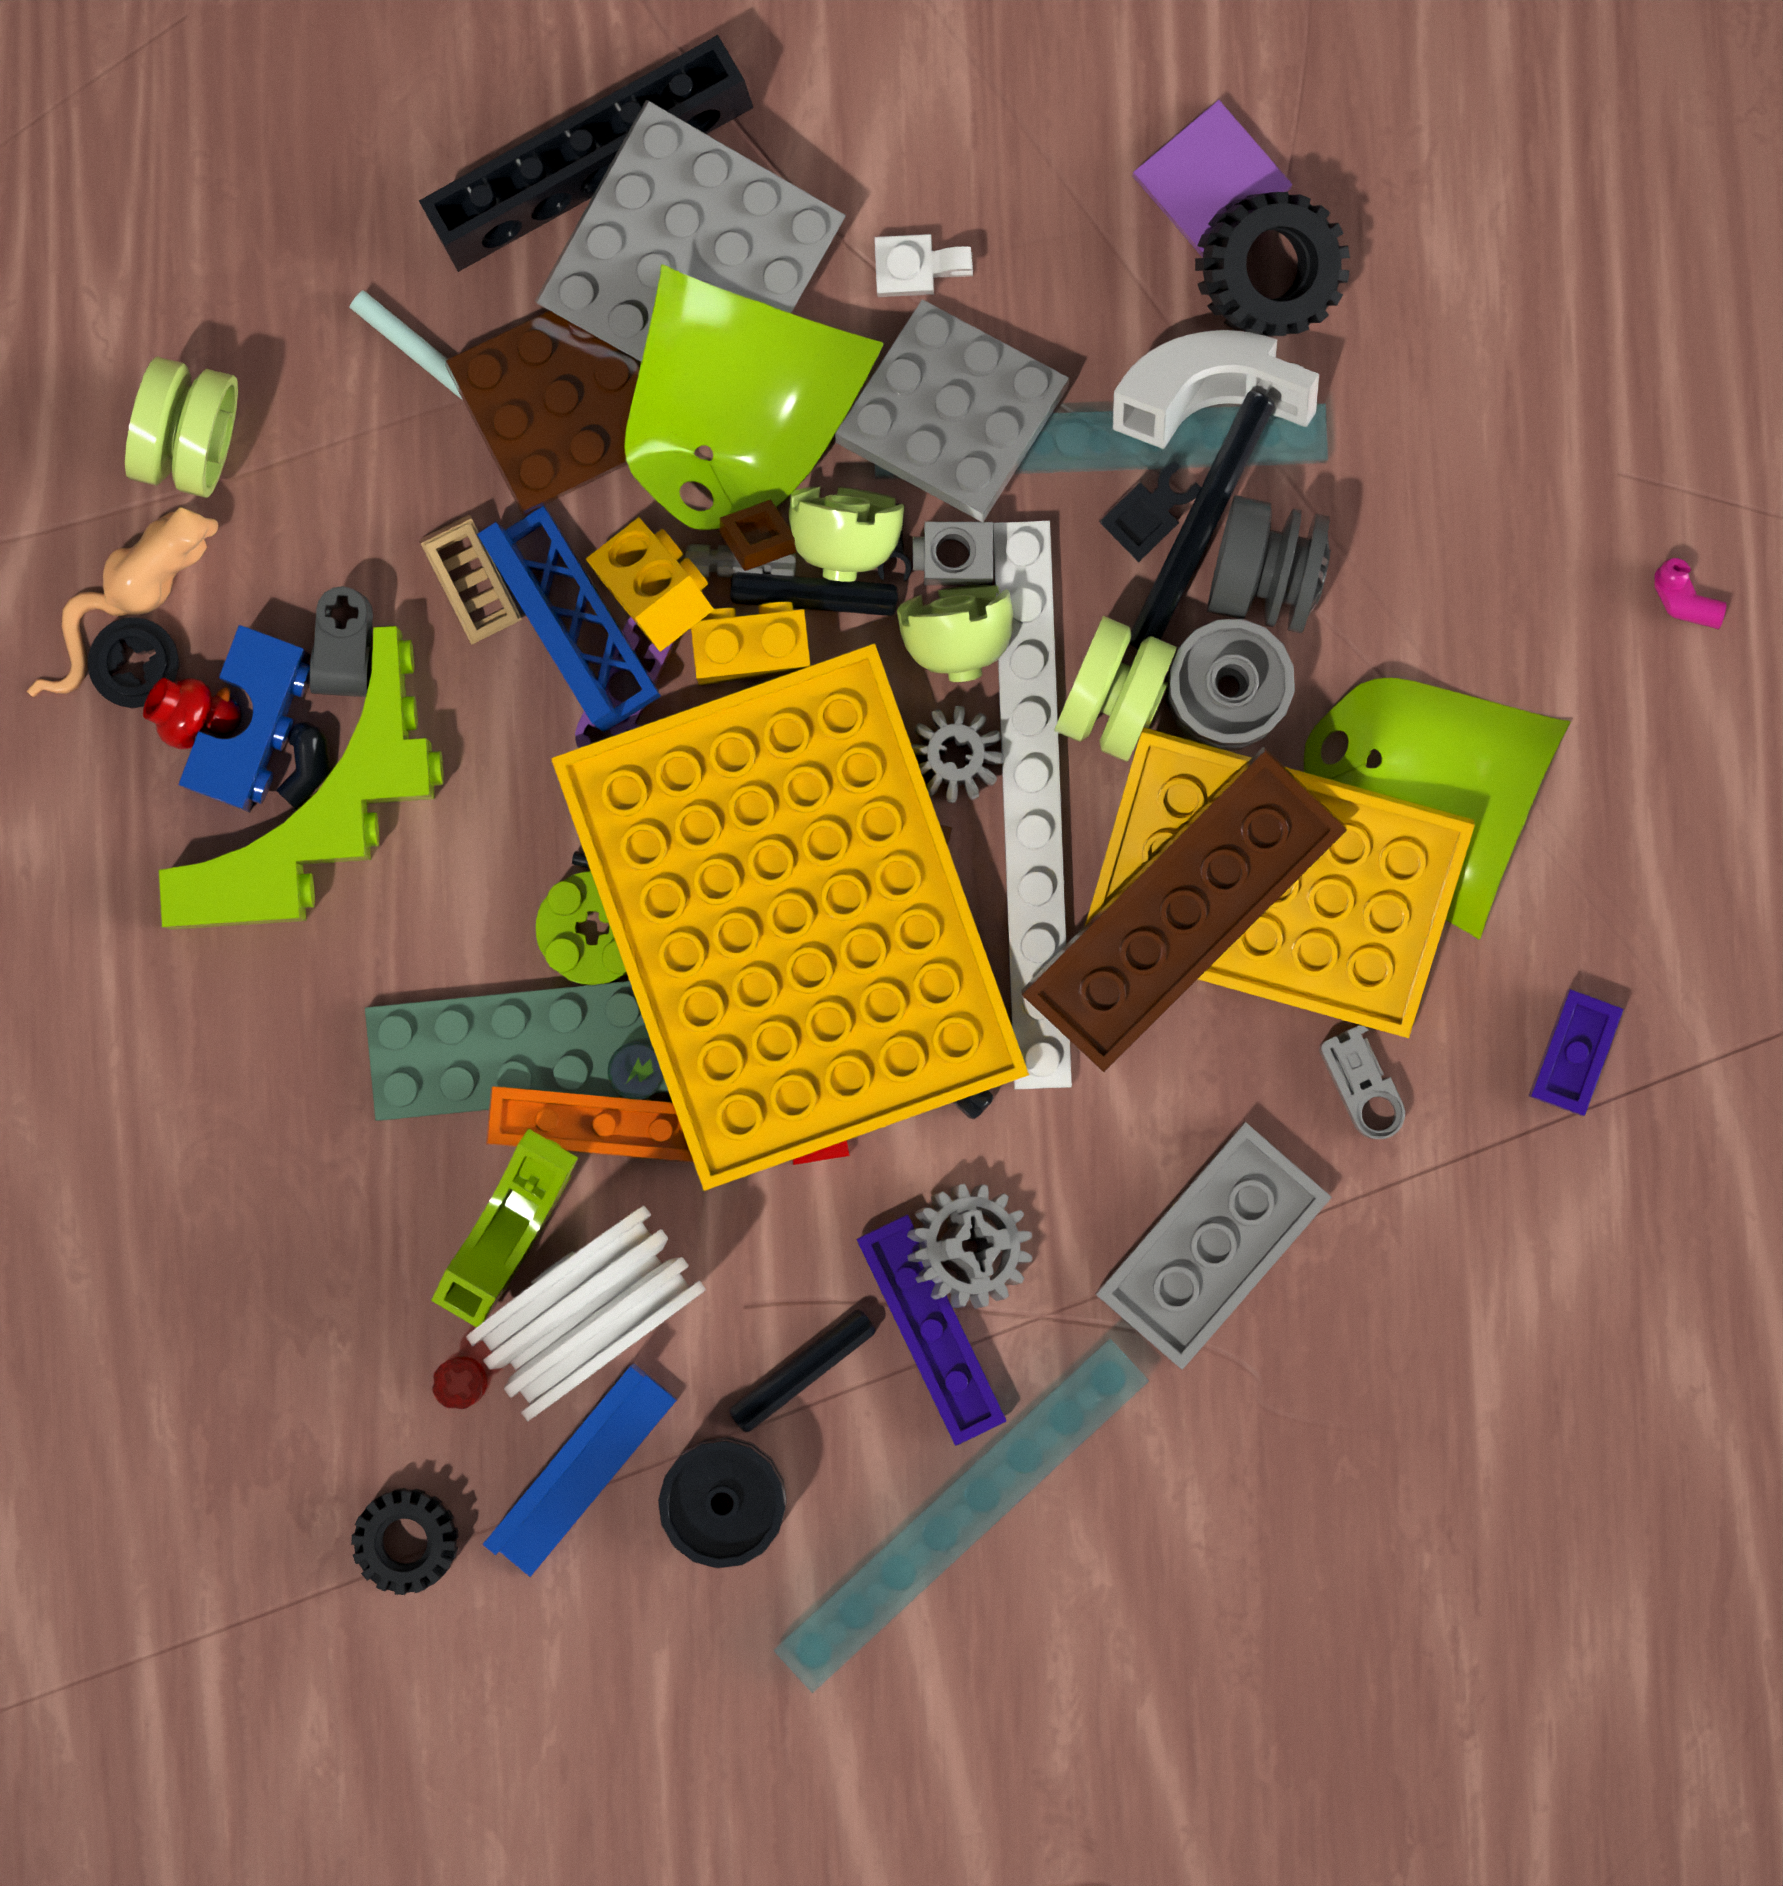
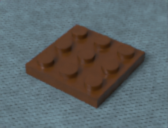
[445,311,640,515]

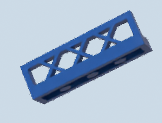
[477,506,661,733]
[482,1363,677,1577]

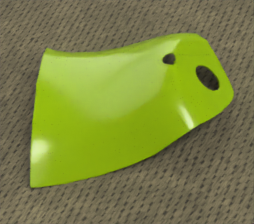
[624,264,884,530]
[1304,678,1570,940]

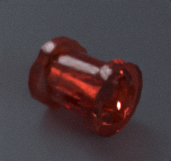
[432,1356,488,1409]

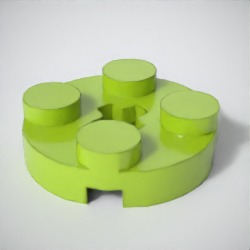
[536,871,627,985]

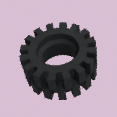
[351,1488,459,1595]

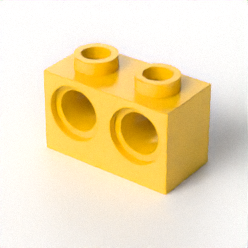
[586,517,714,652]

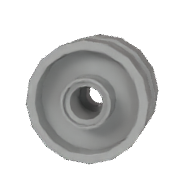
[1165,619,1295,750]

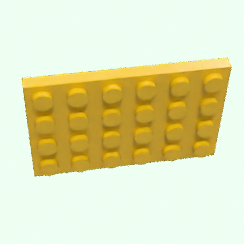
[1085,727,1475,1038]

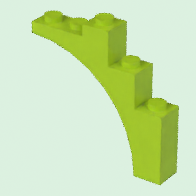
[159,626,444,930]

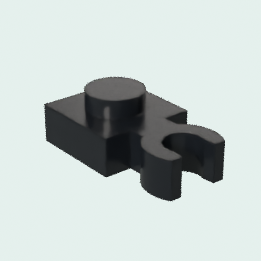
[1099,461,1201,563]

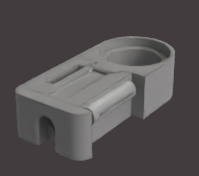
[1319,1025,1405,1139]

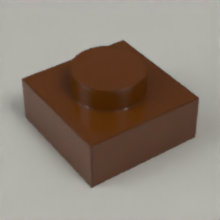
[720,499,796,571]

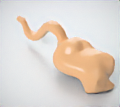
[27,507,218,697]

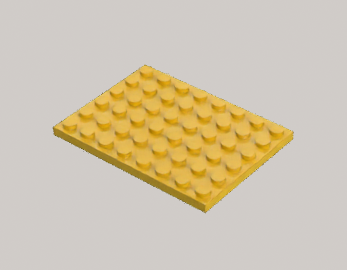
[551,643,1029,1191]

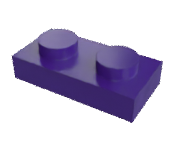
[1528,989,1624,1116]

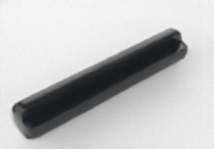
[730,572,898,616]
[729,1309,876,1433]

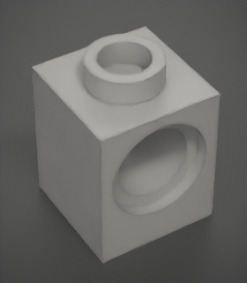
[913,522,993,585]

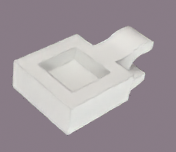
[875,234,973,297]

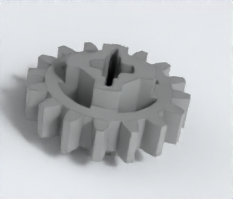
[907,1184,1032,1309]

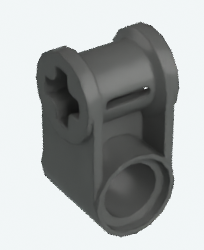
[310,586,374,697]

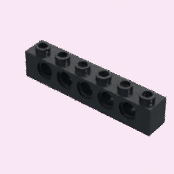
[419,35,754,272]

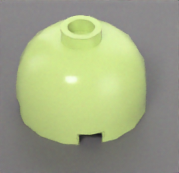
[789,487,904,582]
[897,585,1013,682]

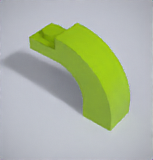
[431,1128,578,1328]

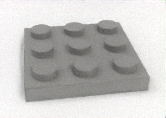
[835,299,1069,522]

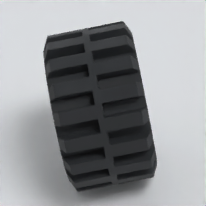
[1195,192,1350,336]

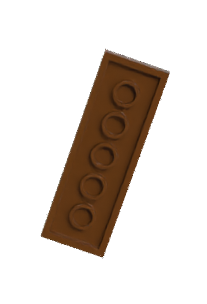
[1021,747,1347,1072]

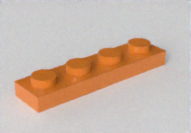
[486,1086,694,1163]

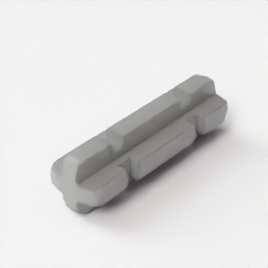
[685,544,796,578]

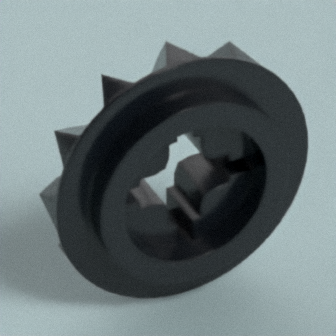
[88,617,180,709]

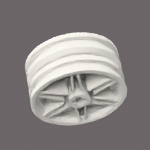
[466,1206,706,1421]

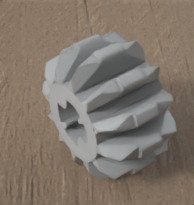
[911,706,1004,804]

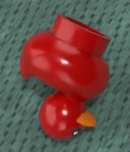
[143,678,241,750]

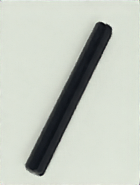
[1129,391,1275,649]

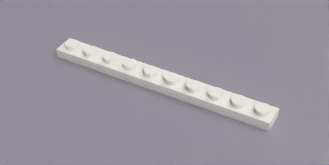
[993,521,1072,1090]

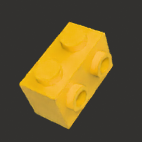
[691,602,811,685]

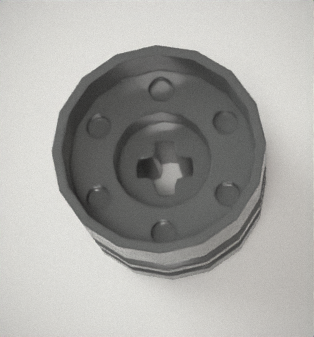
[1207,495,1331,633]

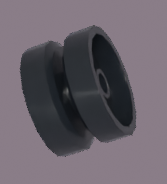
[658,1436,787,1569]

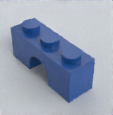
[178,625,310,813]

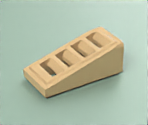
[419,515,522,645]

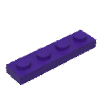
[856,1214,1007,1446]

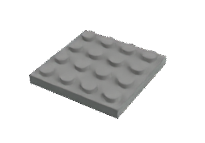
[535,100,846,362]

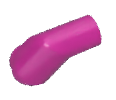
[1654,558,1727,629]

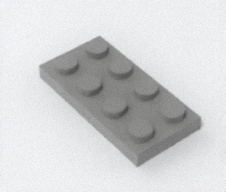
[1095,1122,1332,1370]

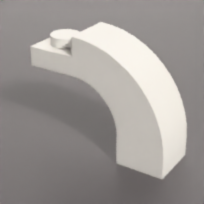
[1113,330,1319,449]

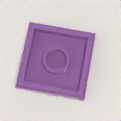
[1132,100,1292,258]

